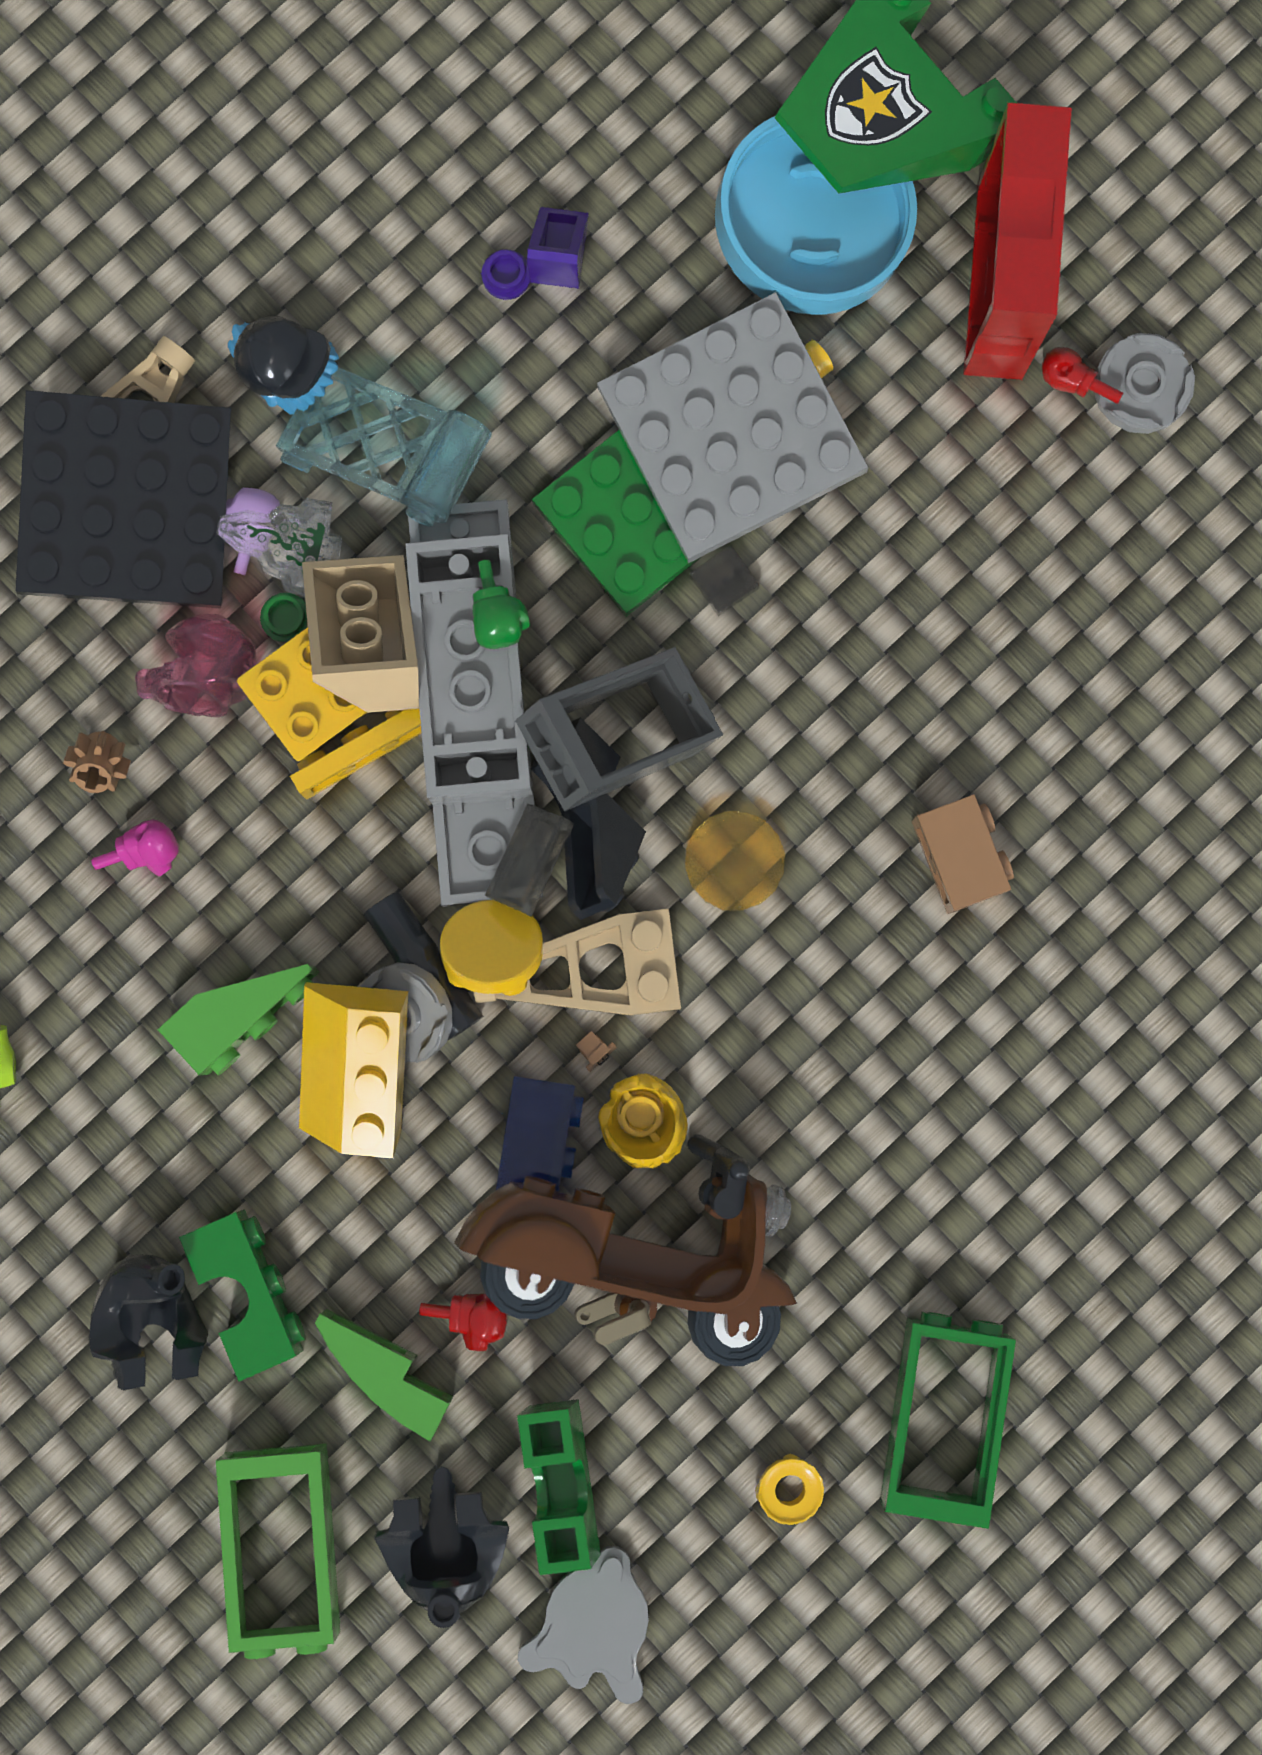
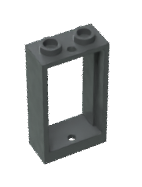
[515,647,723,811]

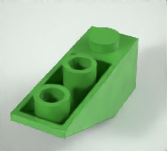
[157,964,320,1075]

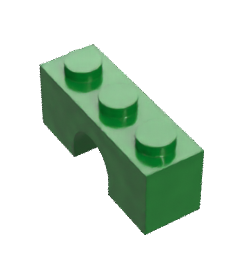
[179,1209,306,1382]
[517,1399,601,1575]

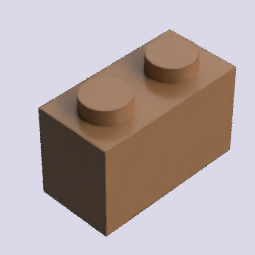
[911,794,1014,915]

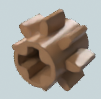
[63,731,131,793]

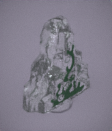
[216,498,342,598]

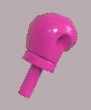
[91,819,179,876]

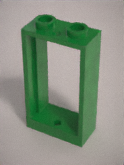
[880,1311,1016,1529]

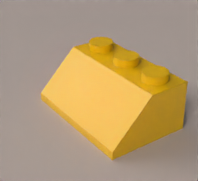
[299,982,409,1158]

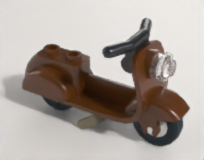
[454,1134,797,1366]

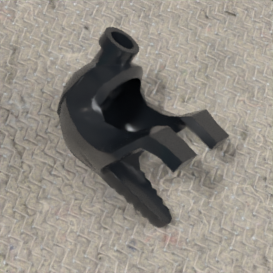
[89,1254,208,1390]
[374,1466,509,1628]

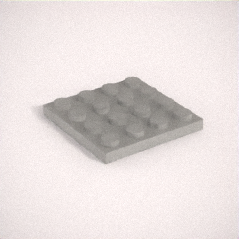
[597,292,868,563]

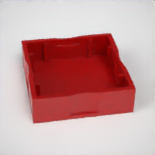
[963,103,1072,380]

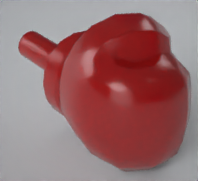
[1042,347,1124,404]
[419,1293,508,1351]

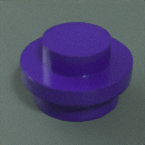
[481,249,531,300]

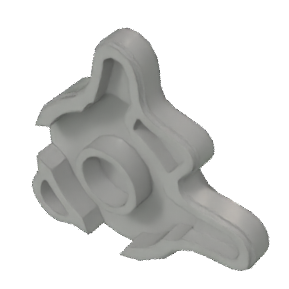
[518,1546,649,1704]

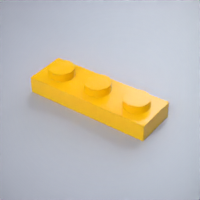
[290,709,422,799]

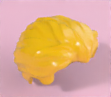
[598,1073,688,1168]

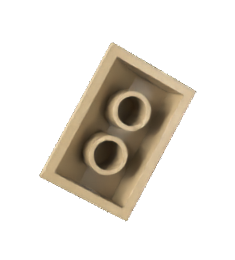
[302,555,419,713]

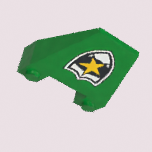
[775,0,1017,194]

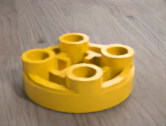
[440,900,543,996]

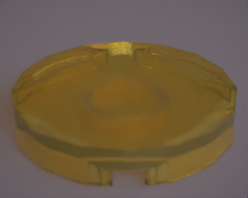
[685,811,785,911]

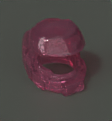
[135,614,258,718]

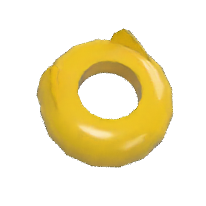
[755,1453,824,1525]

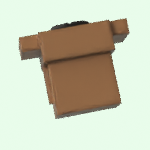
[576,1031,617,1072]

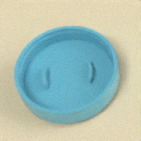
[715,116,917,315]

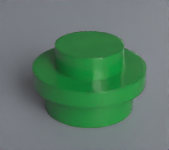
[260,593,308,643]

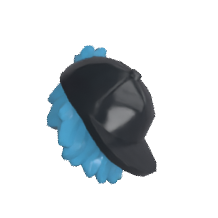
[228,315,339,414]

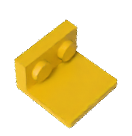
[237,627,368,761]

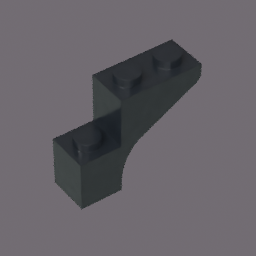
[530,717,646,920]

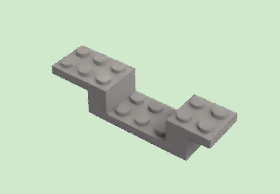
[405,499,543,907]

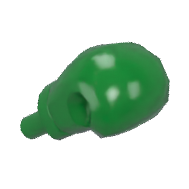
[472,560,530,649]

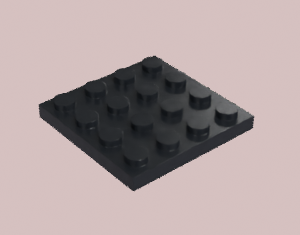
[15,390,231,609]

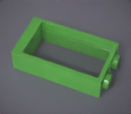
[216,1443,341,1659]

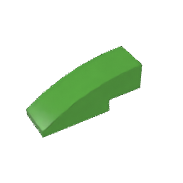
[315,1309,453,1441]

